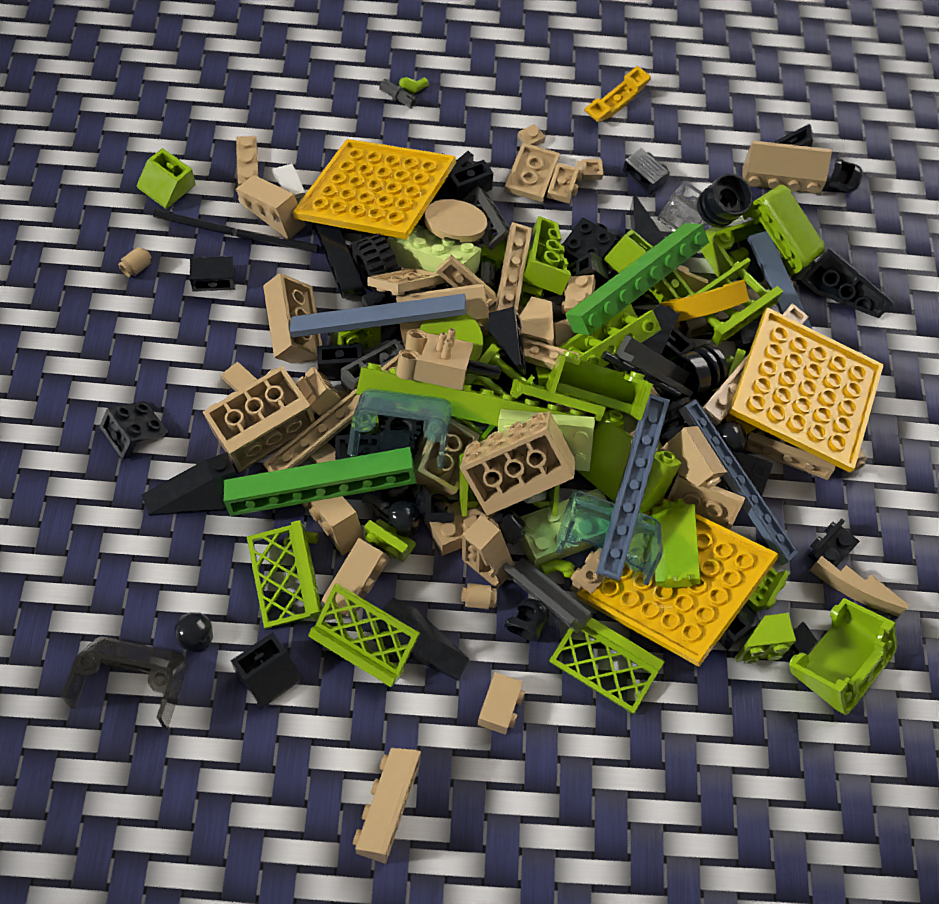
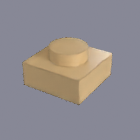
[518,124,546,146]
[581,159,603,180]

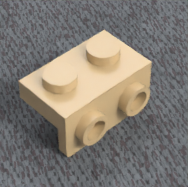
[547,161,583,204]
[562,275,596,314]
[571,545,606,594]

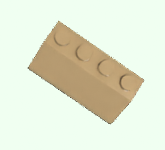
[742,141,832,194]
[263,273,322,363]
[396,284,489,346]
[353,748,421,864]

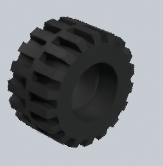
[352,233,399,291]

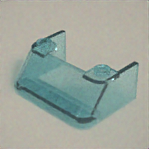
[347,389,452,470]
[556,491,663,585]

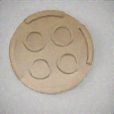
[424,199,487,243]

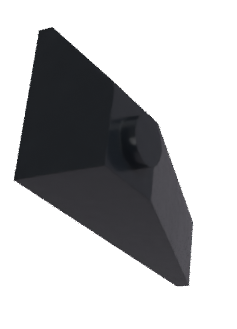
[801,246,894,318]
[141,452,237,516]
[371,597,469,681]

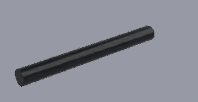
[153,209,235,236]
[236,229,319,253]
[601,350,681,399]

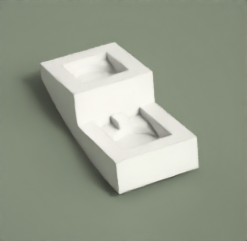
[273,164,305,198]

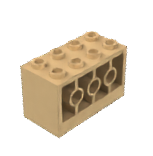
[203,365,315,472]
[460,411,575,516]

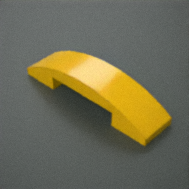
[584,66,651,122]
[660,279,749,322]

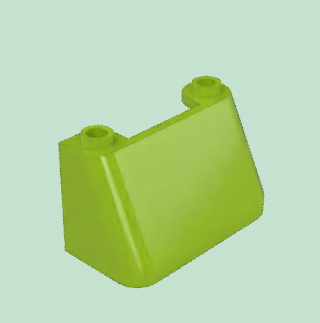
[741,185,825,276]
[576,409,682,515]
[789,598,897,715]

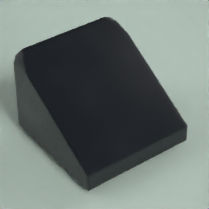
[790,621,818,655]

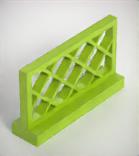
[247,520,322,629]
[308,583,420,687]
[549,618,664,714]

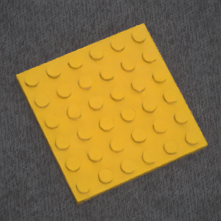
[292,139,456,240]
[729,307,883,473]
[577,498,778,667]

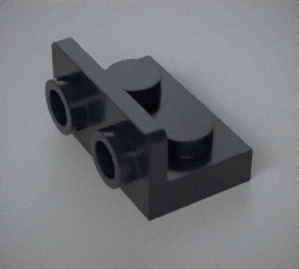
[335,433,381,460]
[416,485,454,522]
[808,518,860,567]

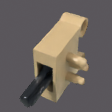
[396,328,501,390]

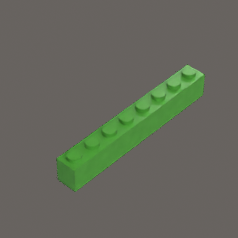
[565,223,709,335]
[224,447,416,516]

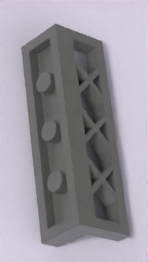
[461,185,510,250]
[615,335,693,397]
[502,557,593,634]

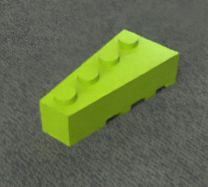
[523,216,571,295]

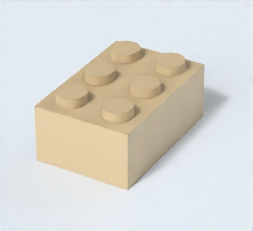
[413,414,480,497]

